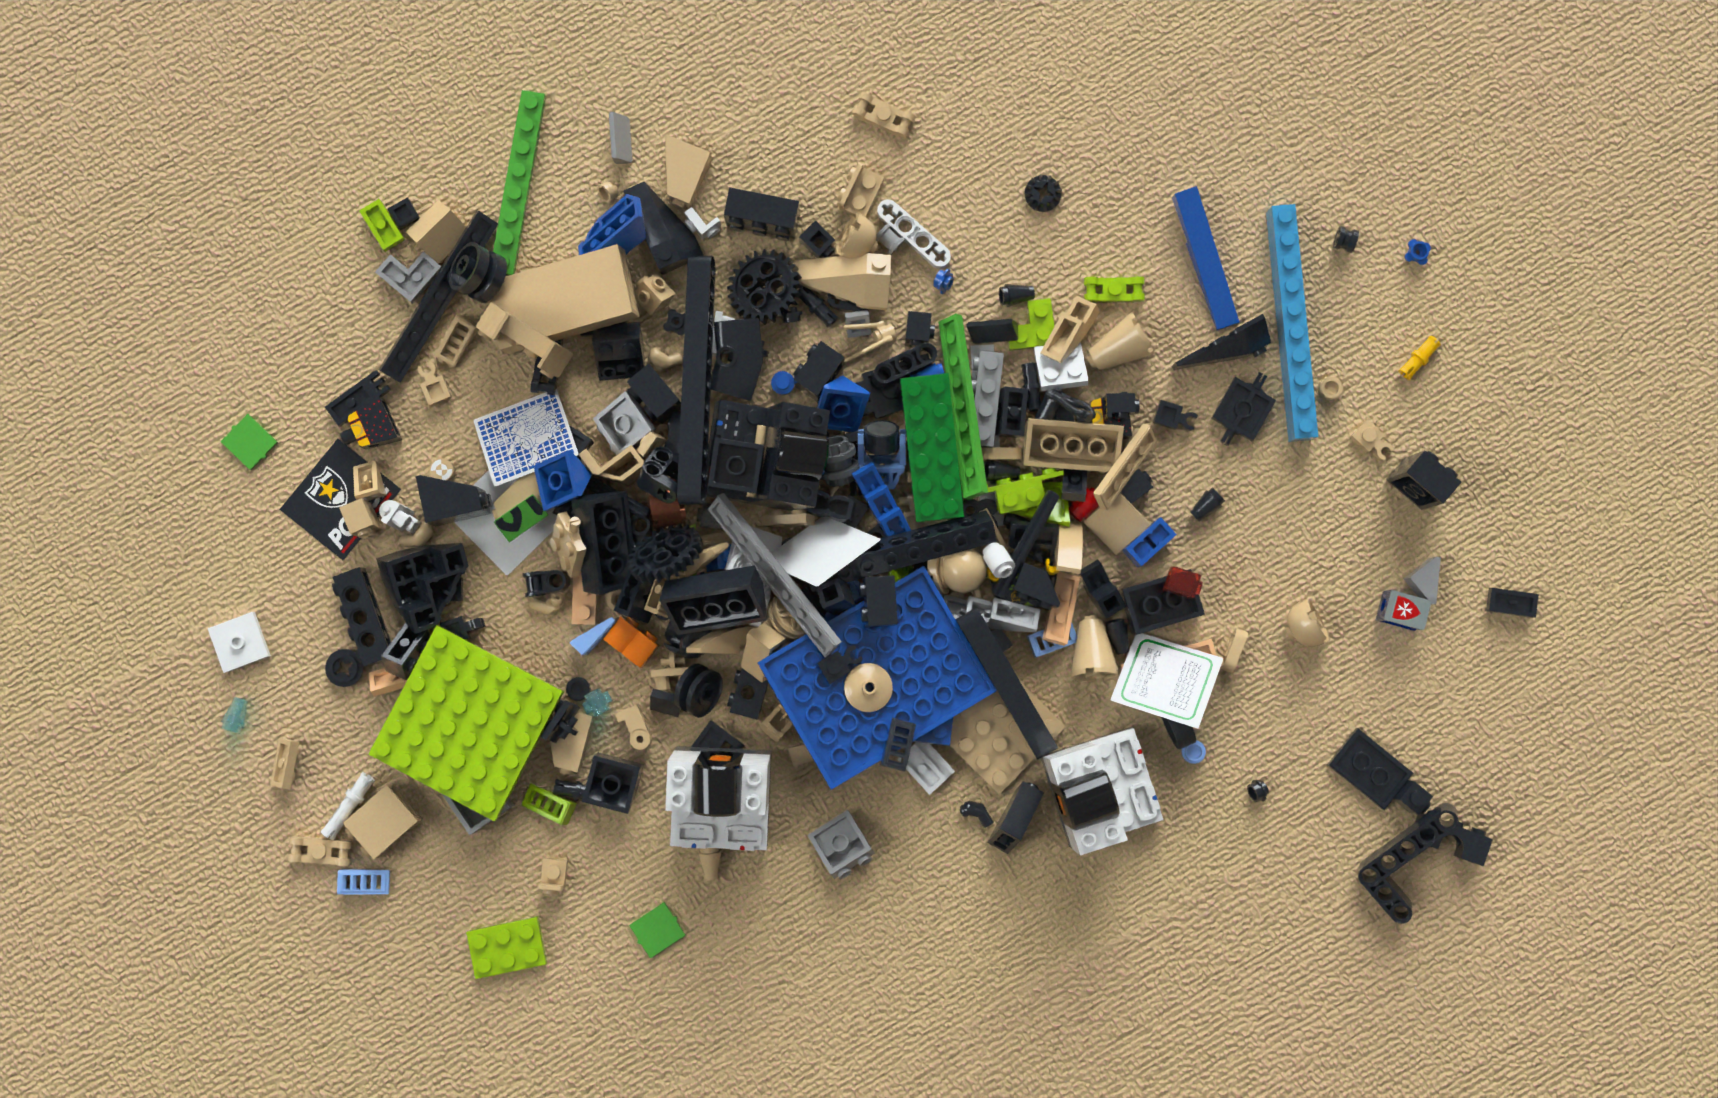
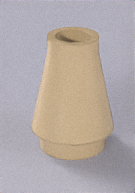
[698,848,722,880]

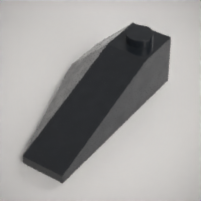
[623,181,704,275]
[1172,314,1271,370]

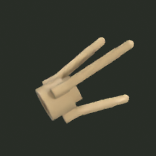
[843,321,897,363]

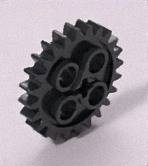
[727,249,803,325]
[627,524,704,584]

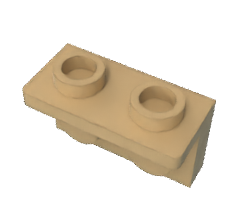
[837,163,884,217]

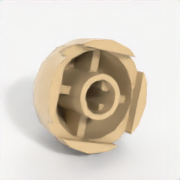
[834,212,878,258]
[1285,598,1330,647]

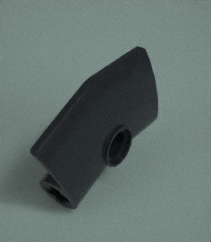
[711,318,763,401]

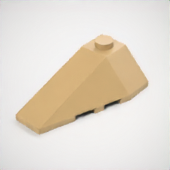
[795,253,891,310]

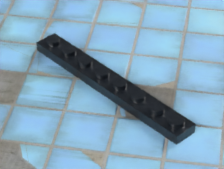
[379,211,498,383]

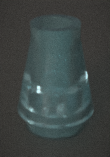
[221,697,248,734]

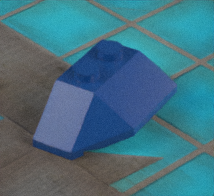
[578,194,646,255]

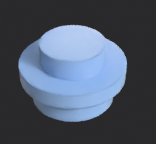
[1181,740,1206,764]

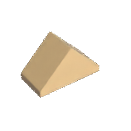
[353,460,387,501]

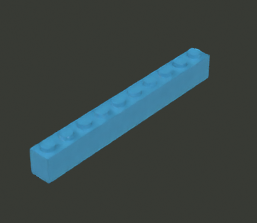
[1266,204,1319,442]

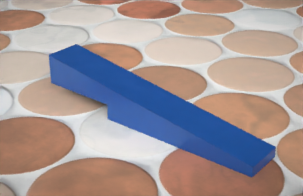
[1172,186,1239,330]

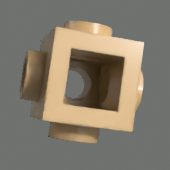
[634,273,675,315]

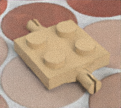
[550,511,586,578]

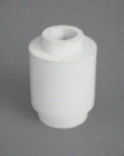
[983,542,1015,578]

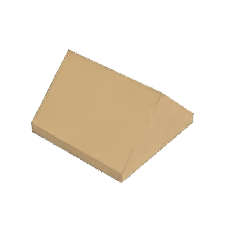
[406,200,466,265]

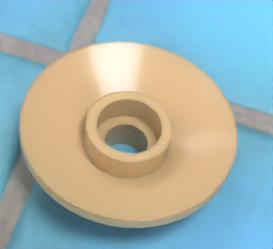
[844,663,893,712]

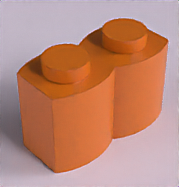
[603,616,660,668]

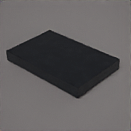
[1327,728,1414,810]

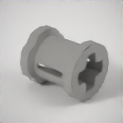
[876,224,905,255]

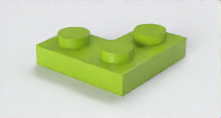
[1008,298,1054,351]

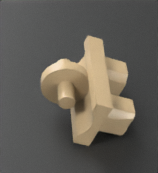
[651,651,689,690]

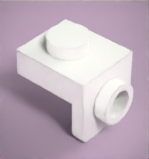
[684,207,721,240]

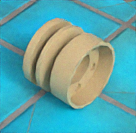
[761,589,806,647]

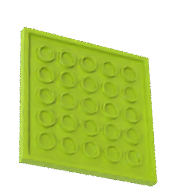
[368,625,564,822]

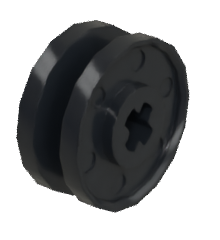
[674,663,723,718]

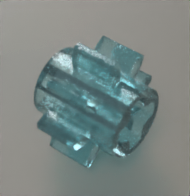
[582,688,613,717]

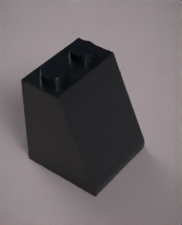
[415,475,493,526]

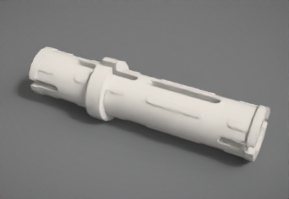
[321,772,375,840]

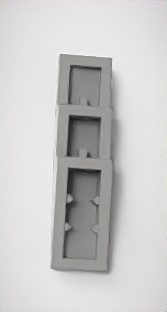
[943,595,1041,632]

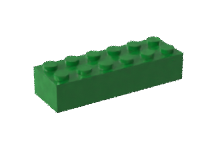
[900,373,964,522]

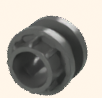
[814,436,859,486]

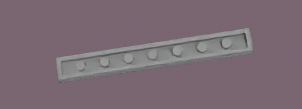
[708,493,842,658]

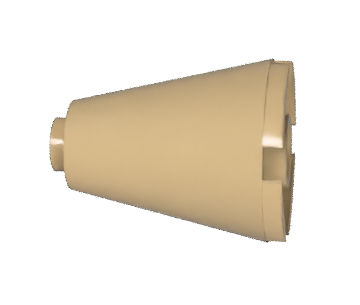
[1087,312,1155,371]
[1071,615,1119,682]

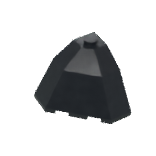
[376,543,469,634]

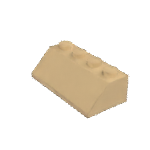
[1022,418,1124,472]

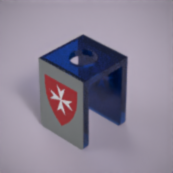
[1375,590,1431,631]

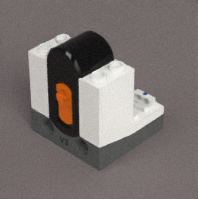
[1041,727,1163,855]
[665,746,772,851]

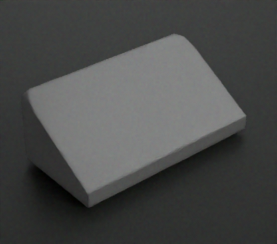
[609,112,632,164]

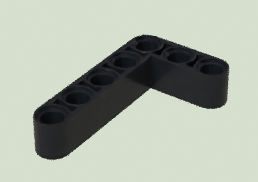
[1358,803,1458,924]

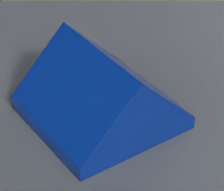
[817,375,870,432]
[533,450,592,511]

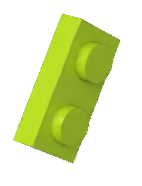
[359,199,405,252]

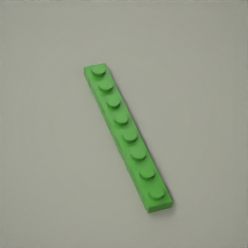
[493,90,546,276]
[938,314,988,500]

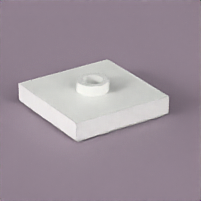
[208,612,271,673]

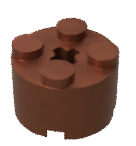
[649,478,687,529]

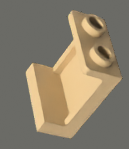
[343,784,423,859]

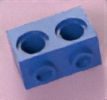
[1122,517,1177,568]

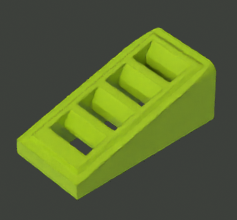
[521,783,577,825]

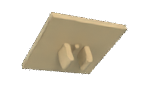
[1084,493,1151,555]

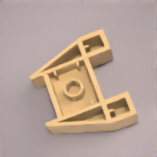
[476,302,574,379]

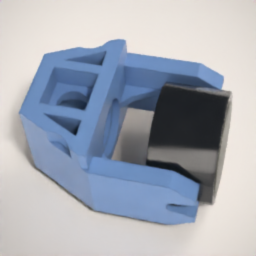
[858,420,906,489]

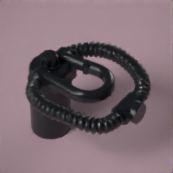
[1034,387,1096,422]

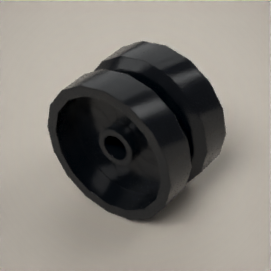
[449,242,507,303]

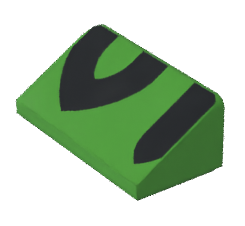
[494,495,548,543]

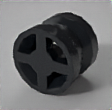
[1333,226,1359,253]

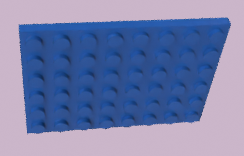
[757,566,997,790]

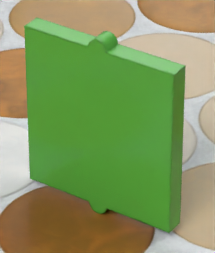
[220,414,278,470]
[629,902,686,959]

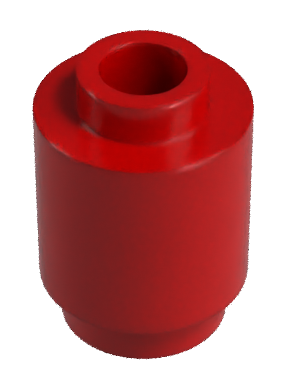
[1069,487,1099,522]

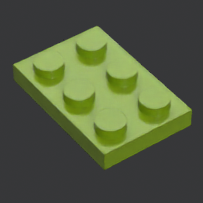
[466,916,547,979]

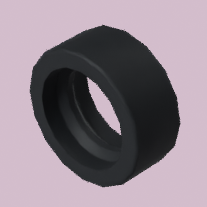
[1161,717,1196,749]

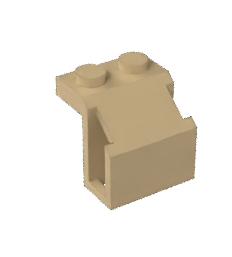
[578,445,645,486]

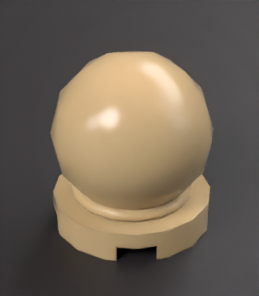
[928,548,987,595]

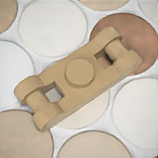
[852,92,916,138]
[288,837,352,866]

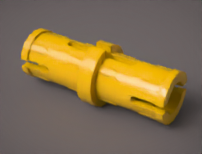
[1398,336,1441,380]

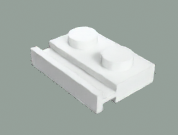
[897,742,955,795]

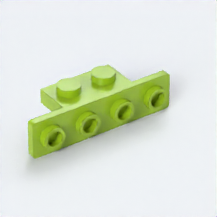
[987,468,1064,514]

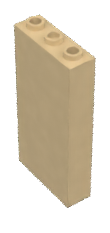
[487,244,639,354]

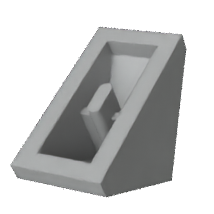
[1404,557,1441,605]

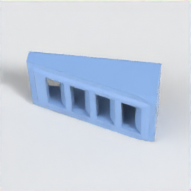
[570,617,617,656]
[1026,623,1077,658]
[337,869,390,895]

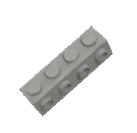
[972,350,1004,448]

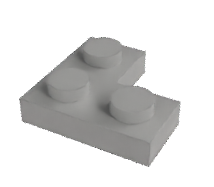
[375,252,441,304]

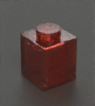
[1163,566,1203,599]

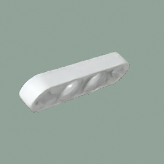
[877,199,951,269]

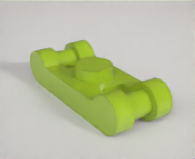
[1084,276,1145,303]

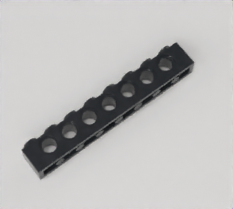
[808,510,997,592]

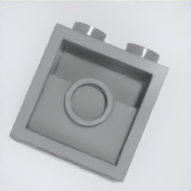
[593,391,656,455]
[808,810,875,879]

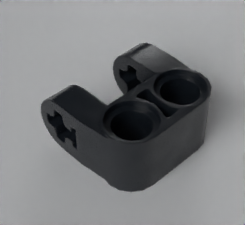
[637,447,679,503]

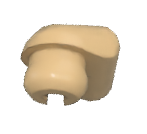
[649,347,683,369]
[529,593,565,615]

